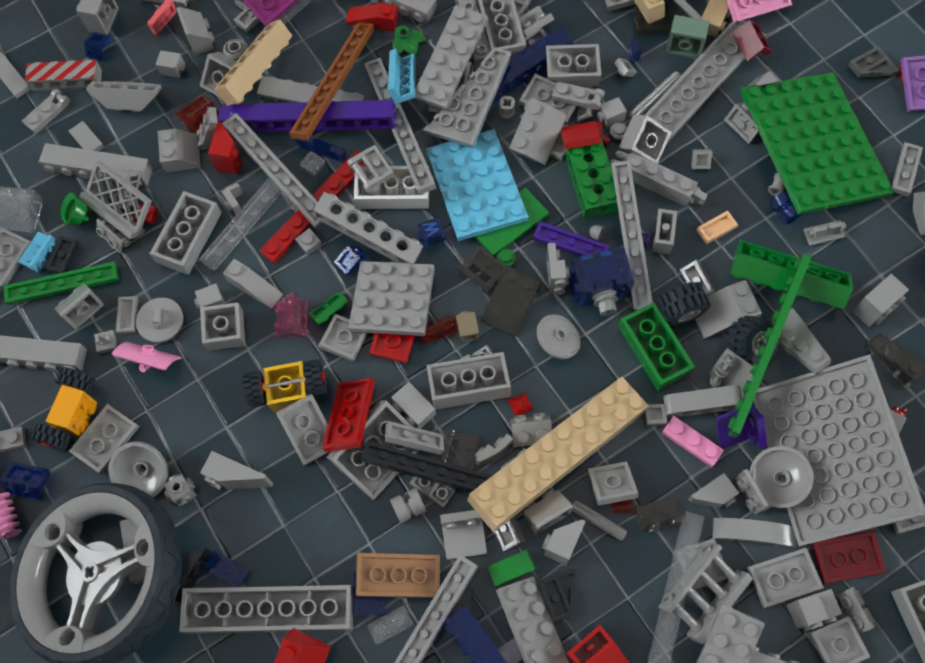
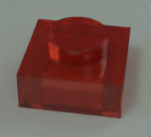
[611,499,633,513]

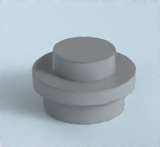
[610,123,627,140]

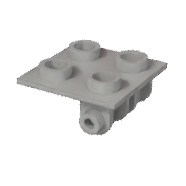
[709,348,753,394]

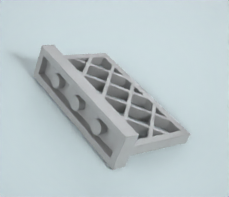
[79,160,152,239]

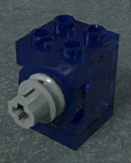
[568,247,634,316]

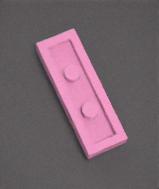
[662,416,724,468]

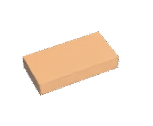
[696,211,738,245]

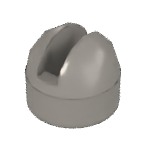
[590,225,605,241]

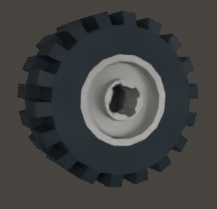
[656,282,711,326]
[726,315,781,365]

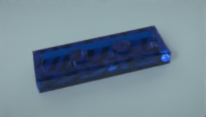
[295,137,347,163]

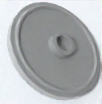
[136,298,184,343]
[536,314,580,359]

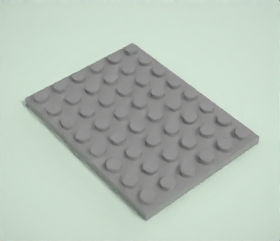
[753,354,925,547]

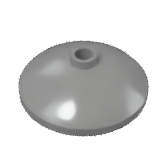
[108,442,168,497]
[749,446,814,508]

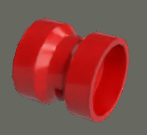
[134,205,158,224]

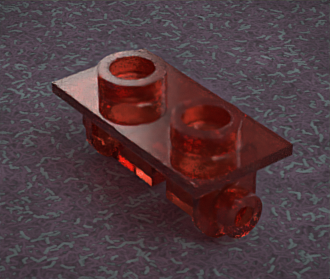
[420,315,458,344]

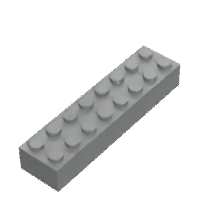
[179,585,354,634]

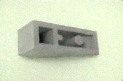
[223,259,283,310]

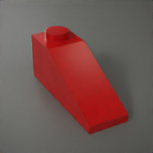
[345,3,399,32]

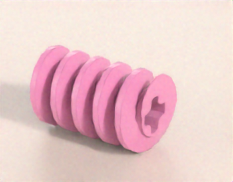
[0,492,22,539]

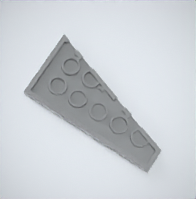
[423,47,512,148]

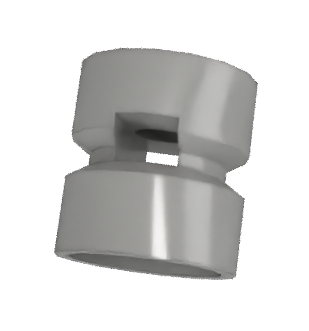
[390,487,426,524]

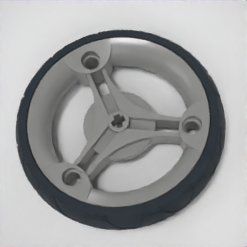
[10,482,182,663]

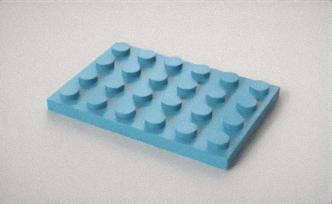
[426,129,528,241]

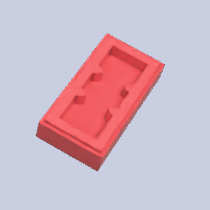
[147,0,177,35]

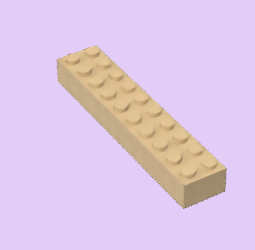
[467,377,649,533]

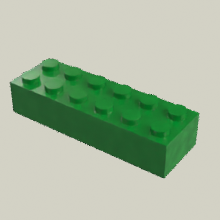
[730,240,853,309]

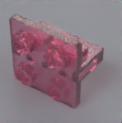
[275,291,308,338]

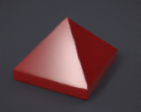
[508,392,534,416]

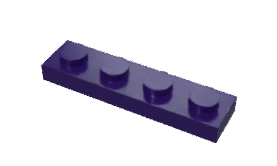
[533,221,610,264]

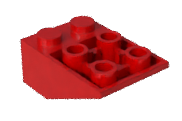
[566,625,629,663]

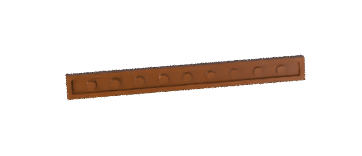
[289,22,375,140]

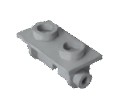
[96,219,131,254]
[803,221,846,246]
[836,587,876,634]

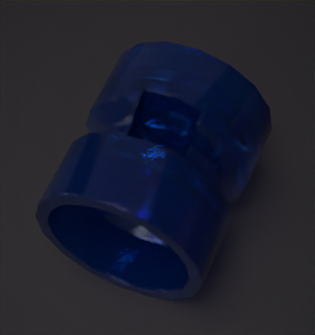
[769,190,802,225]

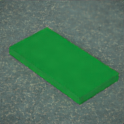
[474,187,549,258]

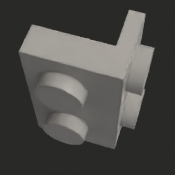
[510,413,552,447]

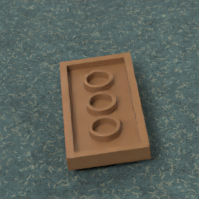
[355,553,440,598]

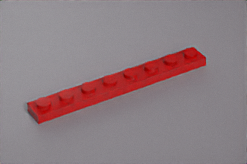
[259,149,366,264]

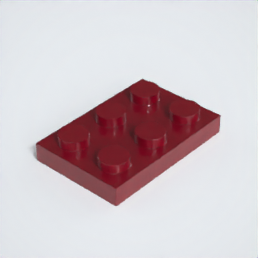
[812,531,887,584]

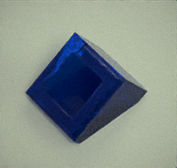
[629,37,642,64]

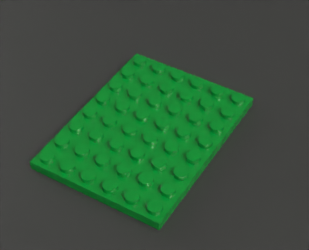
[740,72,894,215]

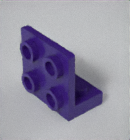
[716,403,767,450]

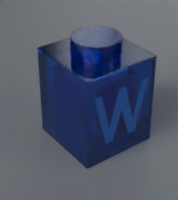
[416,217,446,248]

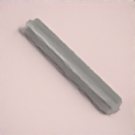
[629,71,681,119]

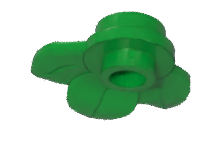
[392,25,426,56]

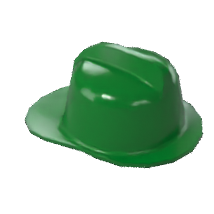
[61,192,89,226]

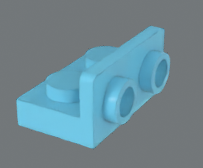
[18,232,57,273]

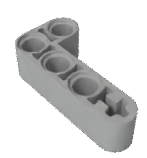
[663,385,744,418]

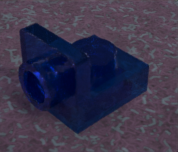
[84,32,111,60]
[334,245,367,275]

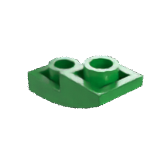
[487,550,536,586]

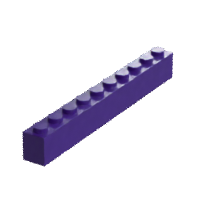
[217,100,397,132]

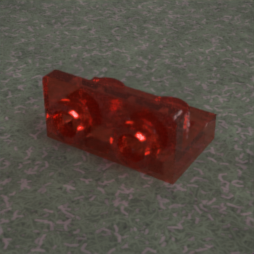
[175,94,219,134]

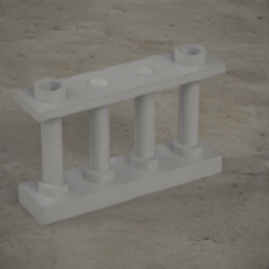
[658,542,753,645]

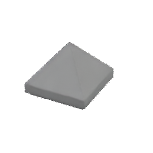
[577,106,593,123]

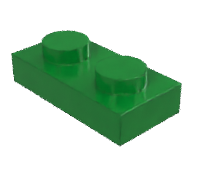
[308,292,348,325]

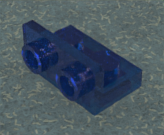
[0,461,51,500]

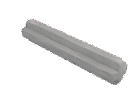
[572,501,627,541]

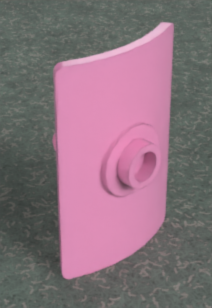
[112,342,181,372]

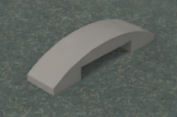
[712,518,796,548]

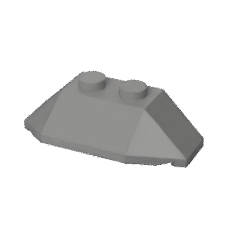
[86,81,162,112]

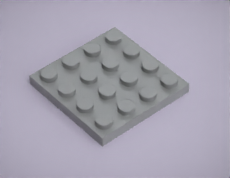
[348,261,435,336]

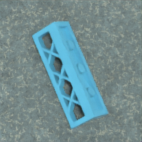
[388,49,416,104]

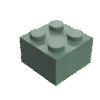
[665,15,710,59]

